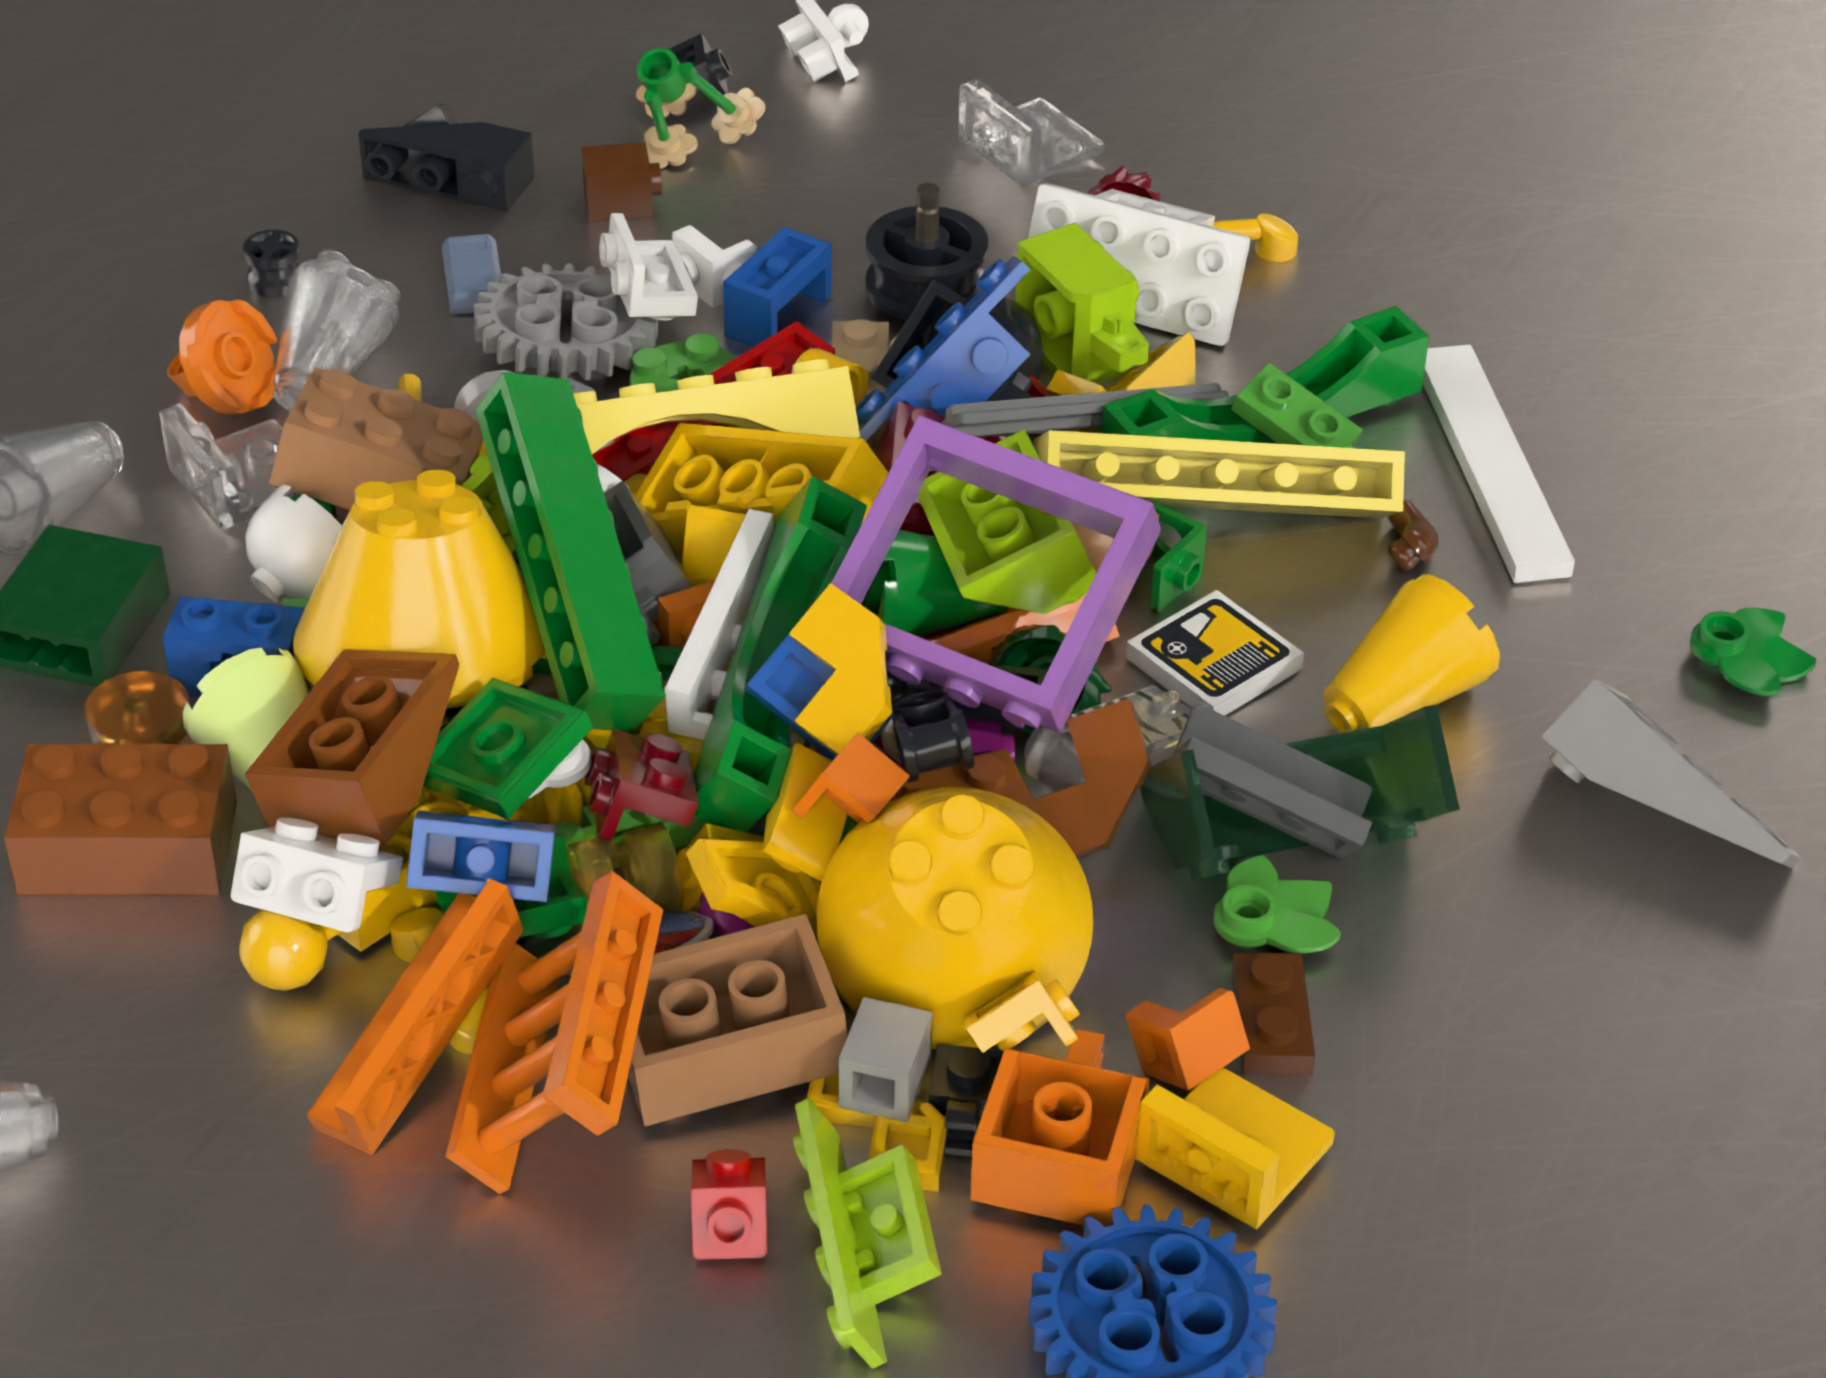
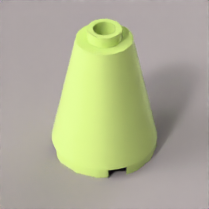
[183,648,311,789]

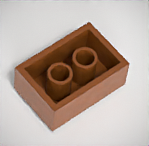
[4,743,237,895]

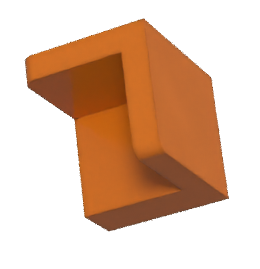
[792,732,910,823]
[1125,988,1250,1091]

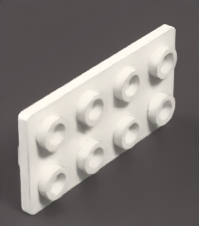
[1028,183,1250,346]

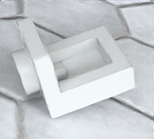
[672,225,757,309]

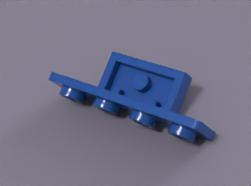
[855,256,1031,441]

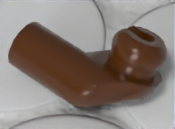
[1388,500,1439,571]

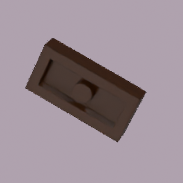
[1231,953,1315,1075]

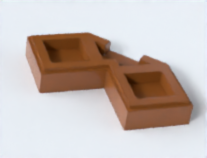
[1034,699,1153,859]

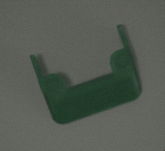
[1140,704,1460,881]

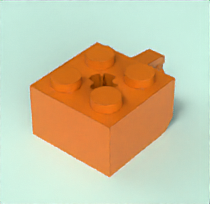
[970,1029,1150,1228]

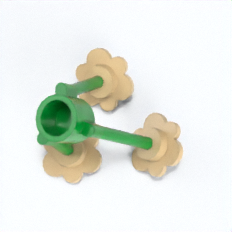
[636,48,765,169]

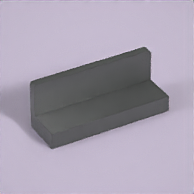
[1165,705,1373,859]

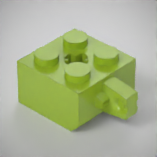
[1015,223,1149,384]

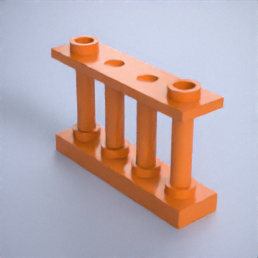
[445,871,663,1194]

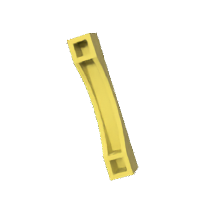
[573,359,860,454]

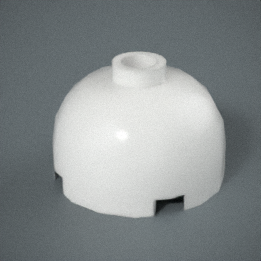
[245,484,342,603]

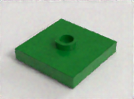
[423,678,594,819]

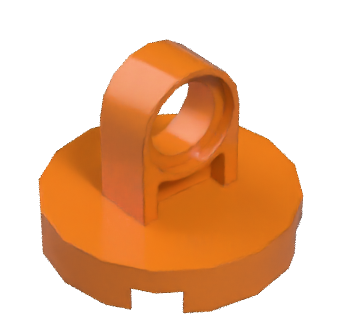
[167,299,282,416]

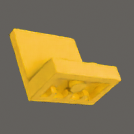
[1135,1067,1335,1230]

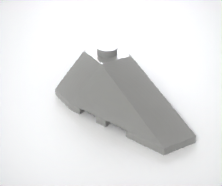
[1542,678,1802,868]

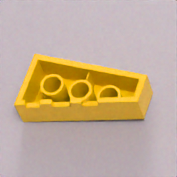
[635,423,888,560]

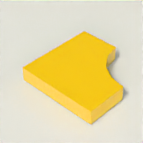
[685,839,821,946]

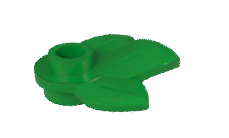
[1690,608,1816,696]

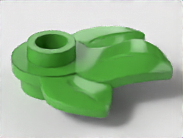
[1213,855,1341,954]

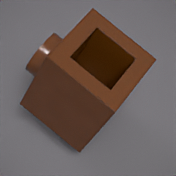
[581,142,662,222]

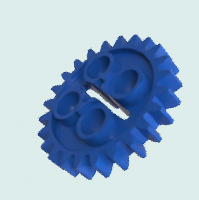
[1028,1204,1277,1378]

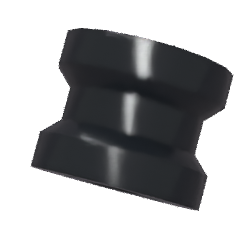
[243,229,303,298]

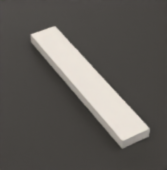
[1423,344,1575,583]

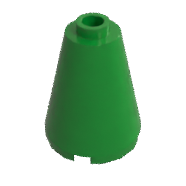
[861,524,1008,637]

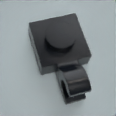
[928,1044,1004,1157]

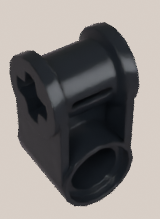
[891,691,975,783]

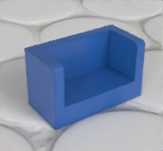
[723,227,832,347]

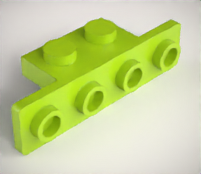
[793,1098,942,1369]

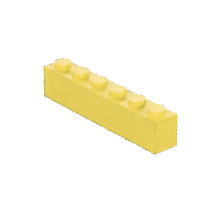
[1034,430,1405,519]

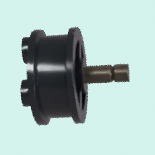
[865,183,988,320]

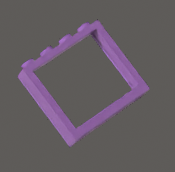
[832,415,1161,734]

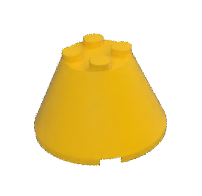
[293,469,547,709]
[816,787,1093,1049]

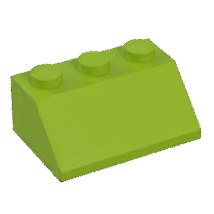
[917,429,1097,615]

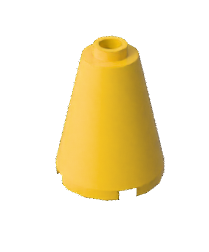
[1323,574,1500,739]

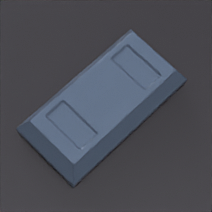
[441,234,502,314]

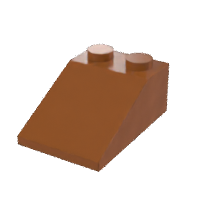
[245,649,460,845]

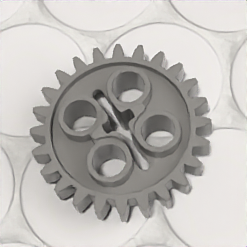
[474,263,658,380]

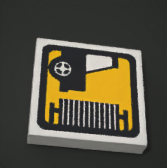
[1125,590,1304,716]

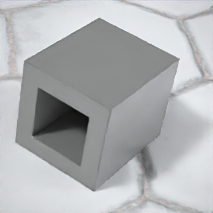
[839,997,932,1122]

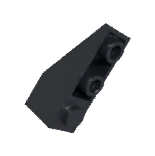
[358,122,535,211]

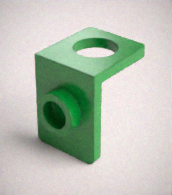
[1150,501,1208,613]

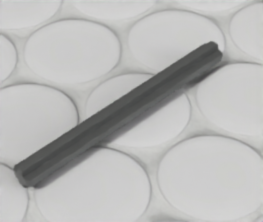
[942,383,1229,438]

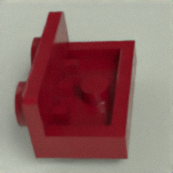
[584,728,699,841]

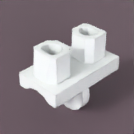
[778,0,869,82]

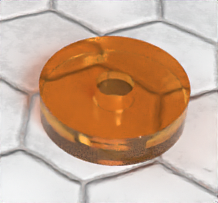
[85,670,190,744]

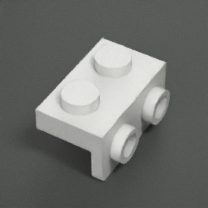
[599,213,698,321]
[231,818,403,932]

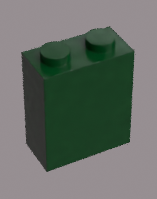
[0,524,170,689]

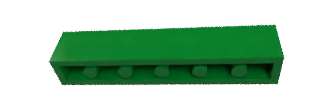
[475,371,666,731]

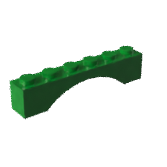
[1101,306,1429,443]
[693,476,867,833]

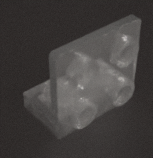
[958,79,1104,187]
[159,403,300,530]

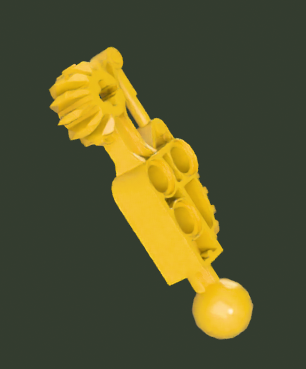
[239,750,592,992]

